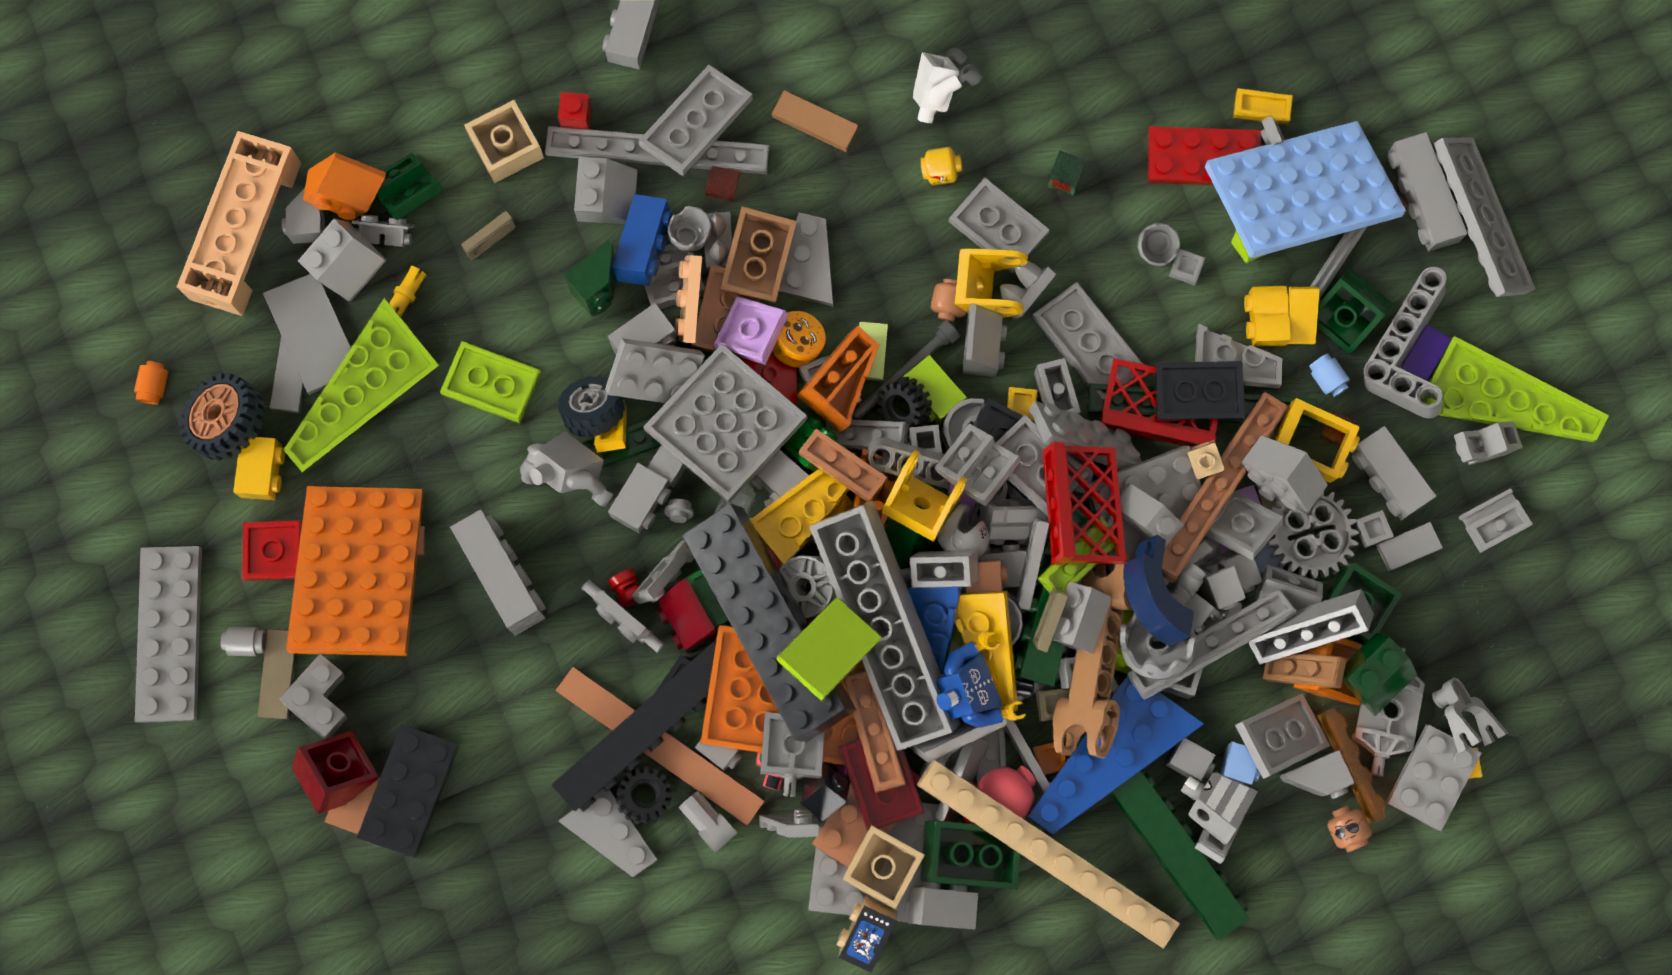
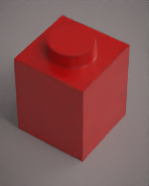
[558,92,592,130]

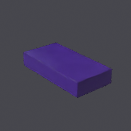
[1401,325,1451,381]

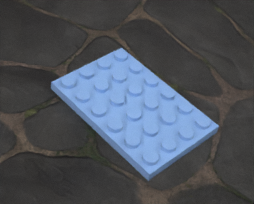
[1205,121,1406,258]

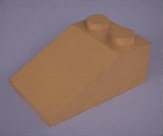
[720,206,797,303]

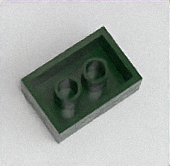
[921,821,1020,890]

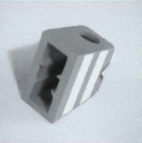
[1181,772,1258,845]

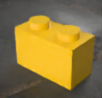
[233,437,285,500]

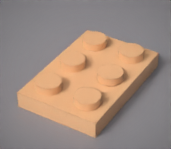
[674,255,702,343]

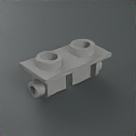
[352,215,415,247]

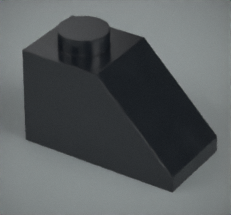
[800,764,850,821]

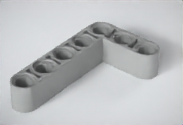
[1364,267,1446,418]
[867,438,1008,545]

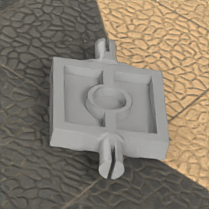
[582,580,665,653]
[760,712,824,797]

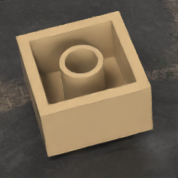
[464,100,544,183]

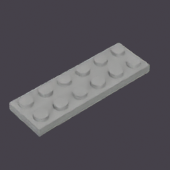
[1434,137,1535,297]
[135,546,202,723]

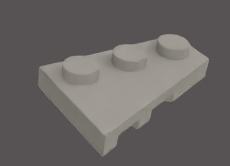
[778,213,833,307]
[1195,324,1283,389]
[558,789,658,878]
[759,808,819,838]

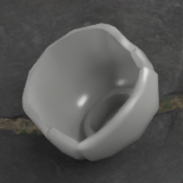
[667,206,712,252]
[1137,223,1180,266]

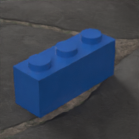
[612,194,673,286]

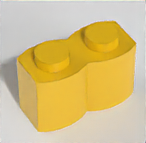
[1244,286,1290,347]

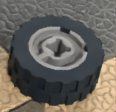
[558,376,625,437]

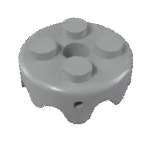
[1120,613,1196,679]

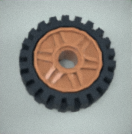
[179,373,265,461]

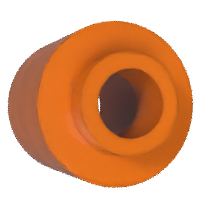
[134,361,169,405]

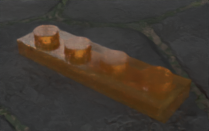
[1317,708,1386,823]

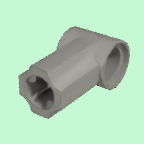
[679,791,737,853]

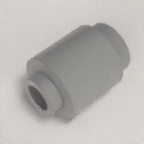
[221,627,267,656]

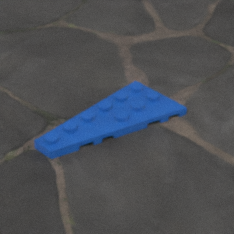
[1027,675,1203,835]

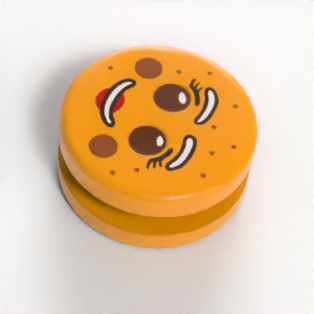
[772,311,826,367]

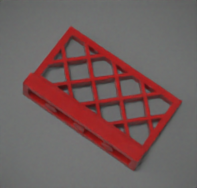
[1099,358,1218,448]
[1042,442,1126,565]

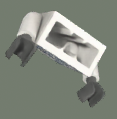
[913,48,982,123]

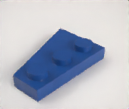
[907,585,962,674]

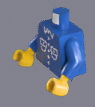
[937,632,1026,728]

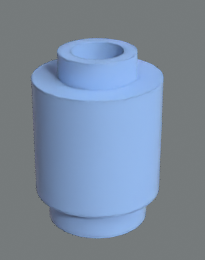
[1309,353,1350,397]

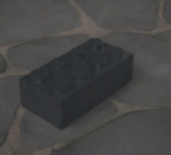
[357,724,460,859]

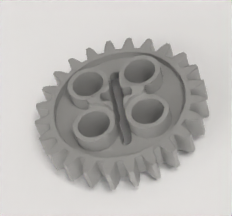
[1265,491,1359,580]

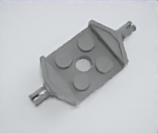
[1352,648,1425,777]

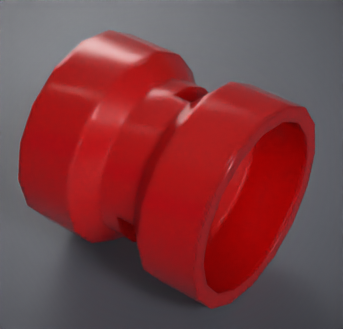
[607,568,640,608]

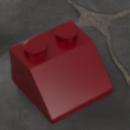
[656,578,717,654]
[291,730,379,814]

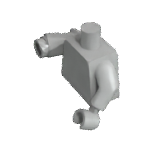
[520,431,613,507]
[1169,563,1242,633]

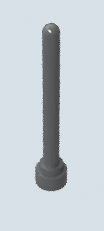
[851,320,960,420]

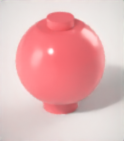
[977,766,1037,820]

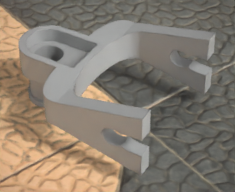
[1432,678,1509,754]

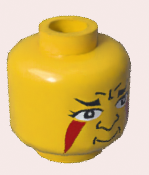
[921,147,963,186]

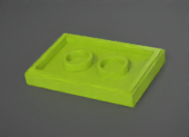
[440,341,542,424]
[776,597,882,701]

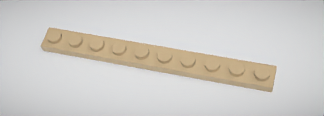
[917,759,1180,949]

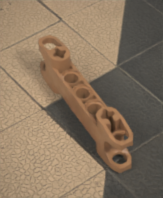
[1053,552,1135,758]

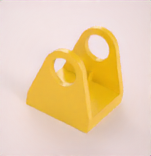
[955,249,1028,318]
[881,449,968,542]

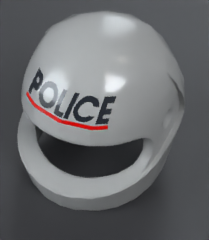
[937,503,990,559]

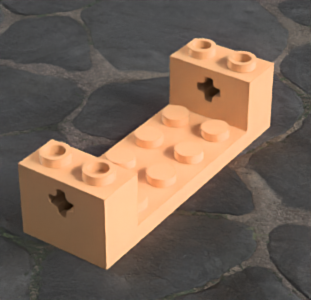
[177,131,301,316]

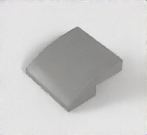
[644,244,704,310]
[935,423,1020,506]

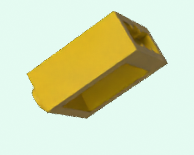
[1274,398,1360,483]

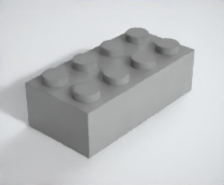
[450,510,546,636]

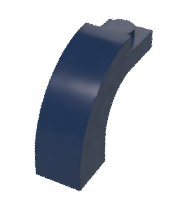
[1123,535,1194,646]

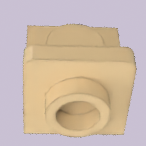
[1187,440,1224,479]

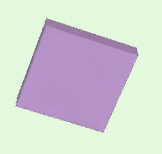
[713,296,789,365]

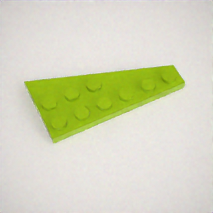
[284,298,439,472]
[1422,336,1609,442]

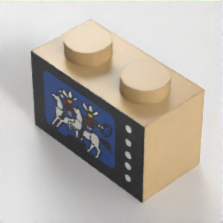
[836,895,898,973]

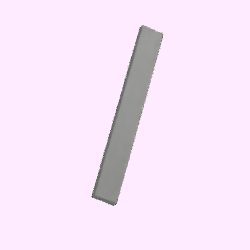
[545,126,770,175]

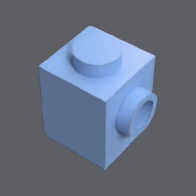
[1219,742,1260,786]

